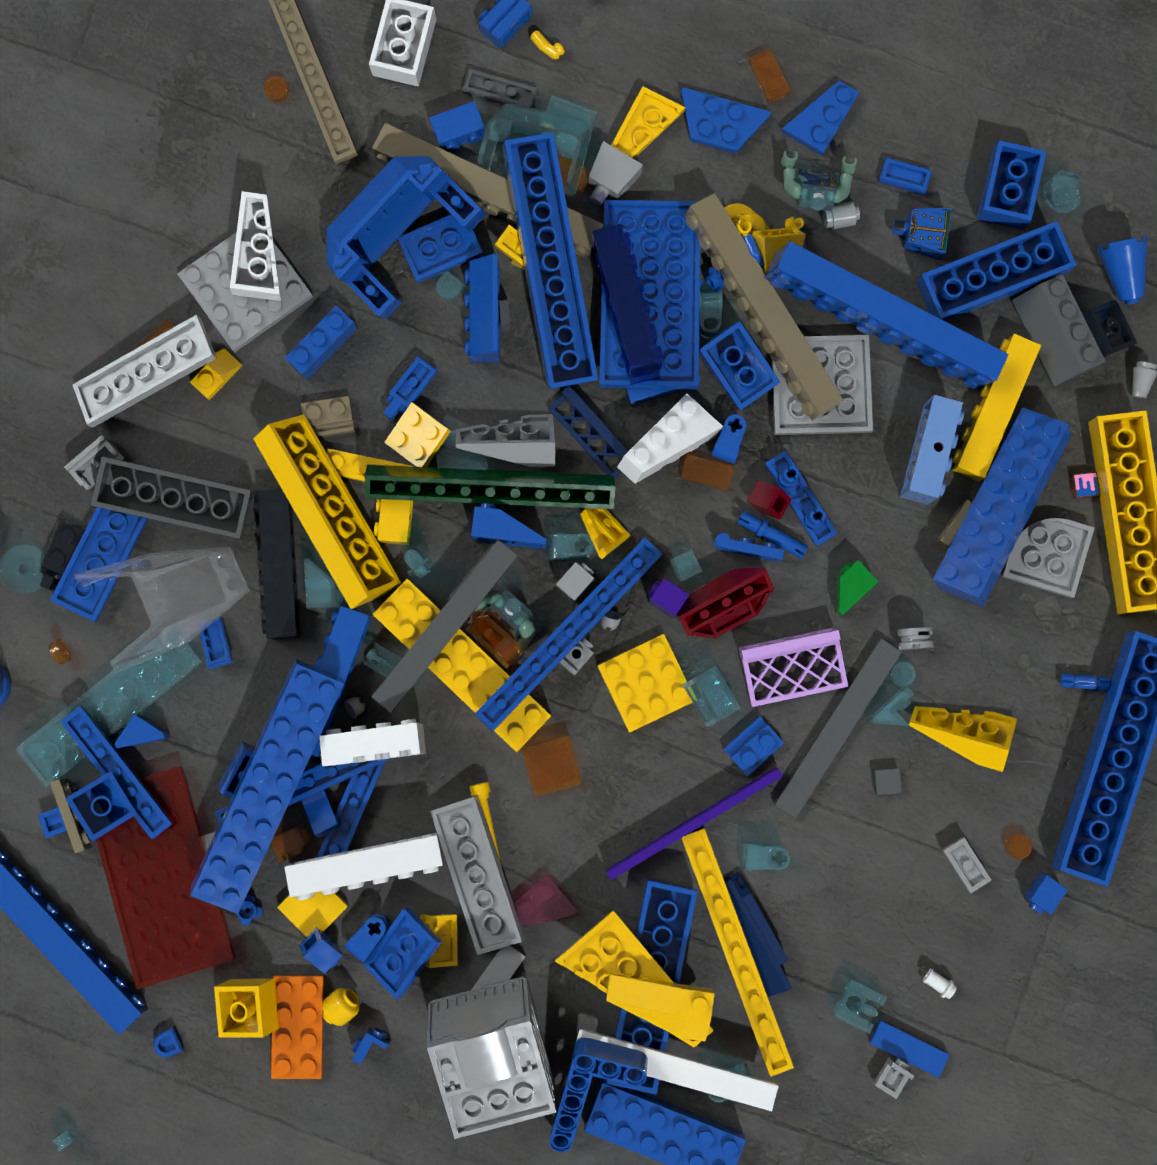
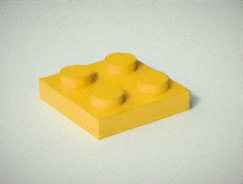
[384,402,451,467]

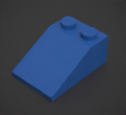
[699,321,780,411]
[471,503,548,550]

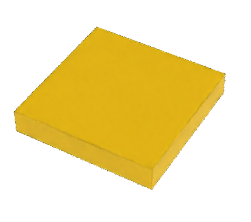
[277,891,349,937]

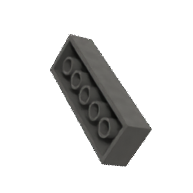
[91,457,254,540]

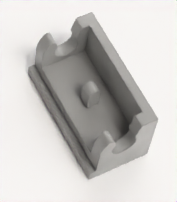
[64,435,126,491]

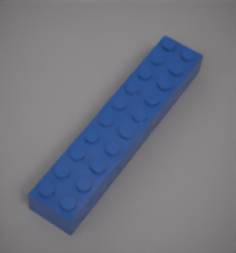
[502,132,598,390]
[765,241,1009,388]
[1051,631,1157,887]
[190,659,344,914]

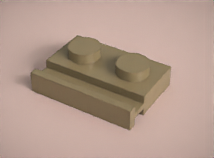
[301,396,355,438]

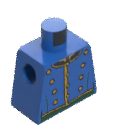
[892,208,952,260]

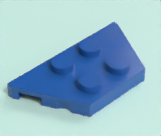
[681,87,771,154]

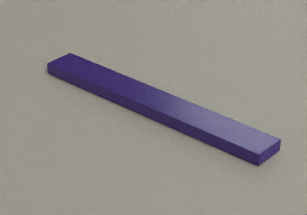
[606,768,783,880]

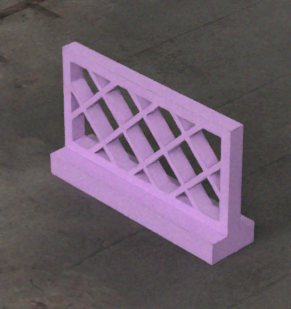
[738,627,848,707]

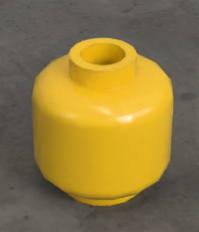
[322,988,360,1026]

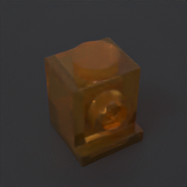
[270,826,311,863]

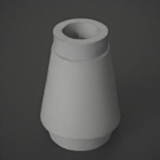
[1131,361,1157,399]

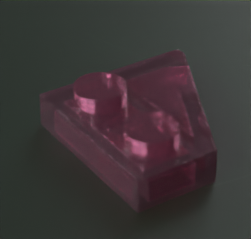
[513,874,578,927]

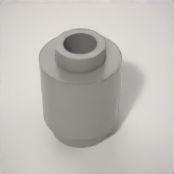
[823,201,860,229]

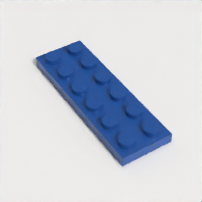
[50,507,149,622]

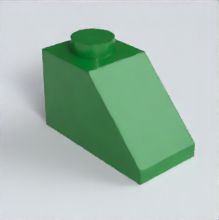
[836,560,879,617]

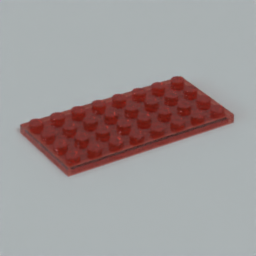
[96,766,236,989]

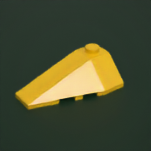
[909,706,1017,772]
[606,974,714,1041]

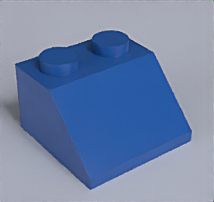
[65,771,137,842]

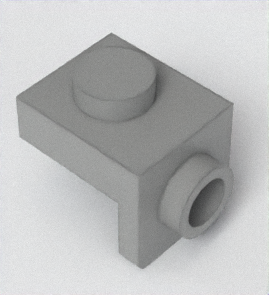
[873,1057,915,1099]

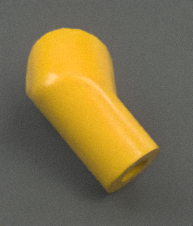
[530,31,565,60]

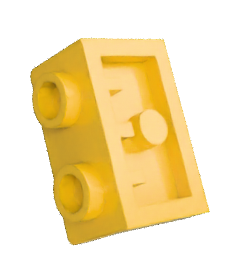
[420,914,458,968]

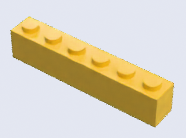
[952,334,1041,482]

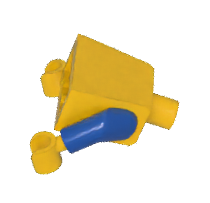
[735,217,807,275]

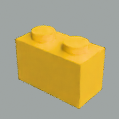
[374,499,413,545]

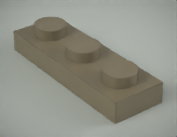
[50,778,92,853]

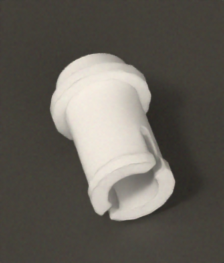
[923,968,957,999]

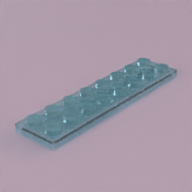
[15,623,204,788]

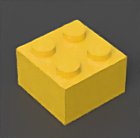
[214,978,279,1038]

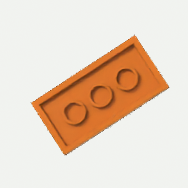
[271,975,324,1079]

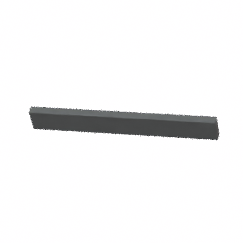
[371,540,518,713]
[774,639,902,818]

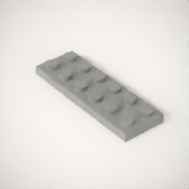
[73,315,217,428]
[430,795,525,955]

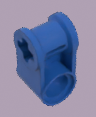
[711,414,746,464]
[344,913,390,963]

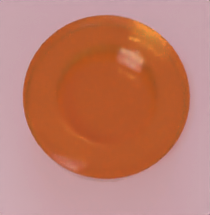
[264,76,289,102]
[49,639,72,665]
[1005,834,1032,859]

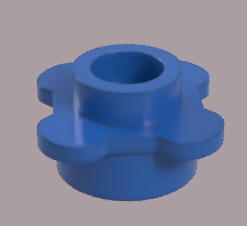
[705,267,725,293]
[236,895,263,925]

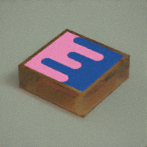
[1070,471,1101,499]

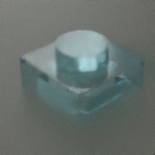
[669,549,703,583]

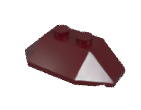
[677,567,775,638]

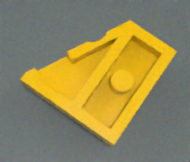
[580,508,631,559]

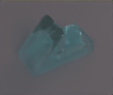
[867,687,914,726]

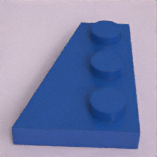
[781,81,860,156]

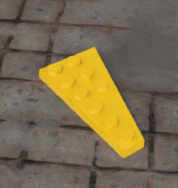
[555,910,713,1048]

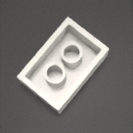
[369,0,436,87]

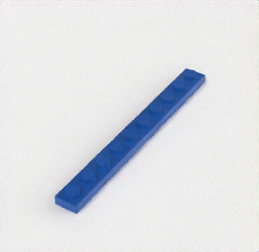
[474,538,663,732]

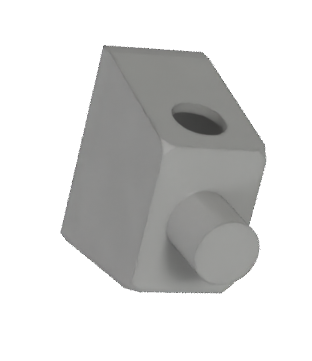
[589,141,643,206]

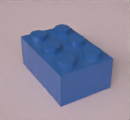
[976,140,1047,230]

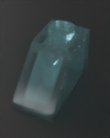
[304,559,344,610]

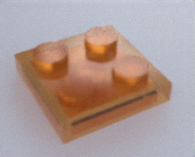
[522,736,582,797]

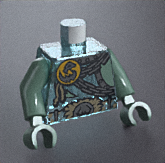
[781,150,857,211]
[467,590,536,665]

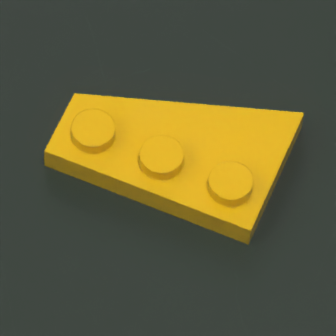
[611,86,685,159]

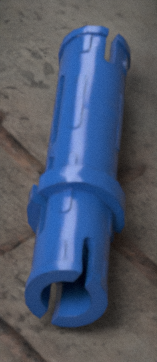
[737,509,809,559]

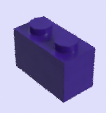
[648,578,689,619]

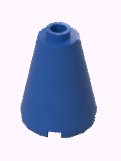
[1096,235,1148,305]

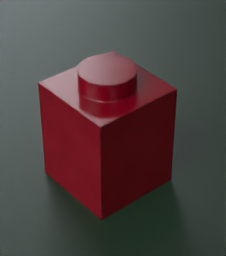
[747,480,792,520]

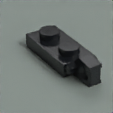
[39,521,85,590]

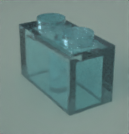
[682,665,741,728]

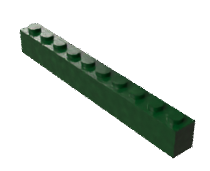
[365,465,616,509]

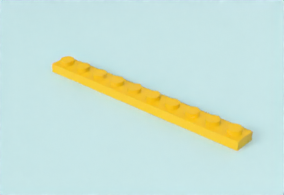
[681,828,794,1077]

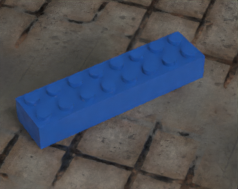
[933,407,1071,607]
[606,878,698,1095]

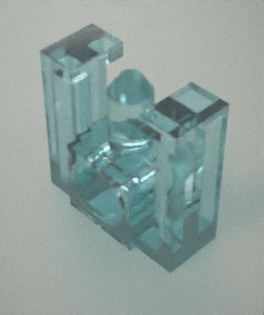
[832,977,887,1034]

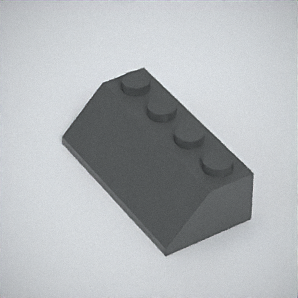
[1011,274,1106,387]

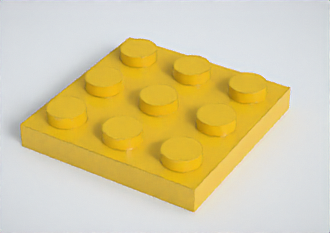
[597,634,696,733]

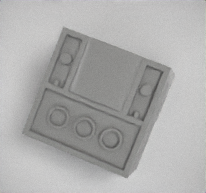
[427,977,556,1139]

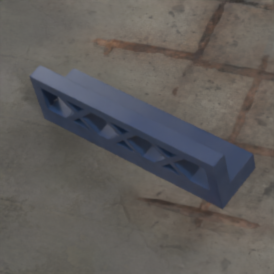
[548,386,628,479]

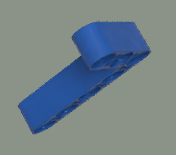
[549,1038,648,1152]

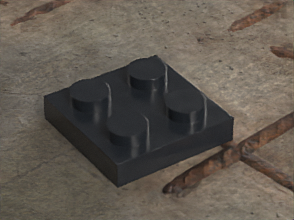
[1082,300,1137,357]

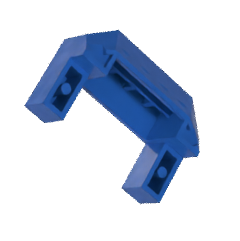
[327,156,487,319]

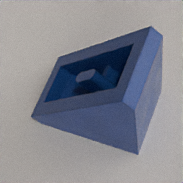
[114,714,171,749]

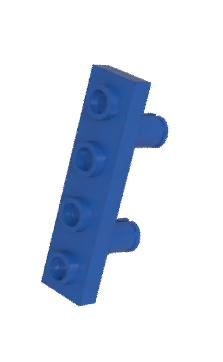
[764,450,838,547]

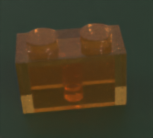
[465,612,524,669]

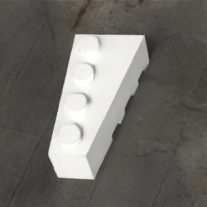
[230,191,281,301]
[617,394,723,484]
[319,719,426,766]

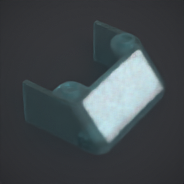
[477,103,592,194]

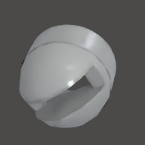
[600,610,621,631]
[344,697,365,719]

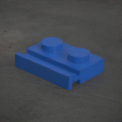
[723,716,784,776]

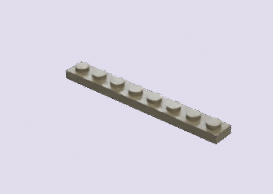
[269,0,358,164]

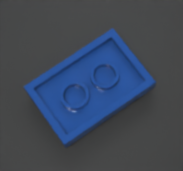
[398,214,483,284]
[363,907,442,1000]

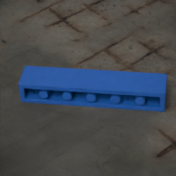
[311,606,372,757]

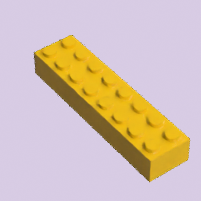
[1088,411,1157,615]
[253,414,401,609]
[372,579,551,752]

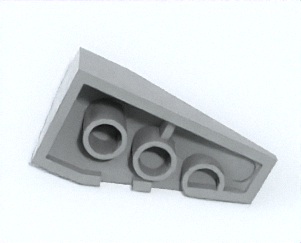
[456,414,555,468]

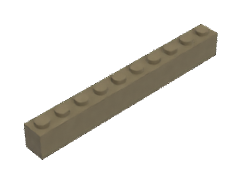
[372,123,603,257]
[685,193,844,421]

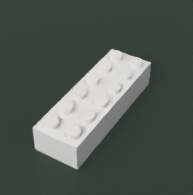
[284,833,443,900]

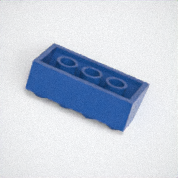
[465,254,500,363]

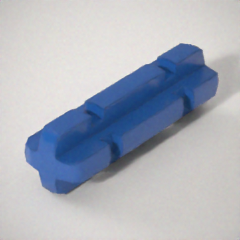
[1060,673,1110,691]

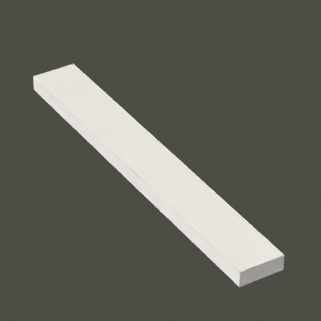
[576,1028,778,1111]

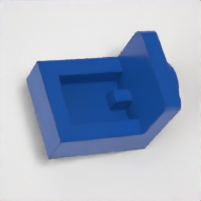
[351,1028,391,1065]

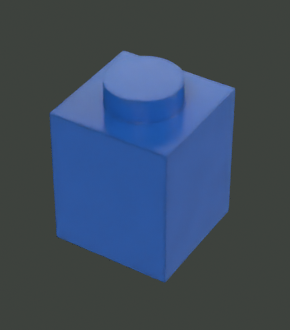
[1024,873,1068,915]
[299,927,343,974]

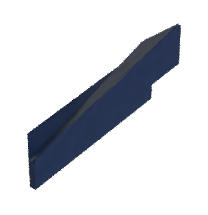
[724,872,792,997]

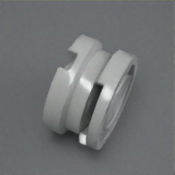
[898,627,934,650]

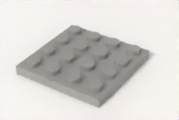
[178,232,313,352]
[771,335,873,435]

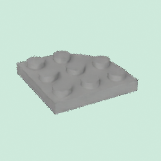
[1001,518,1094,599]

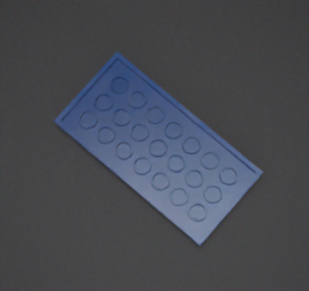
[599,200,700,389]

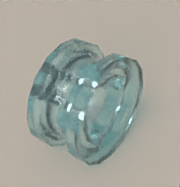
[51,1128,77,1152]

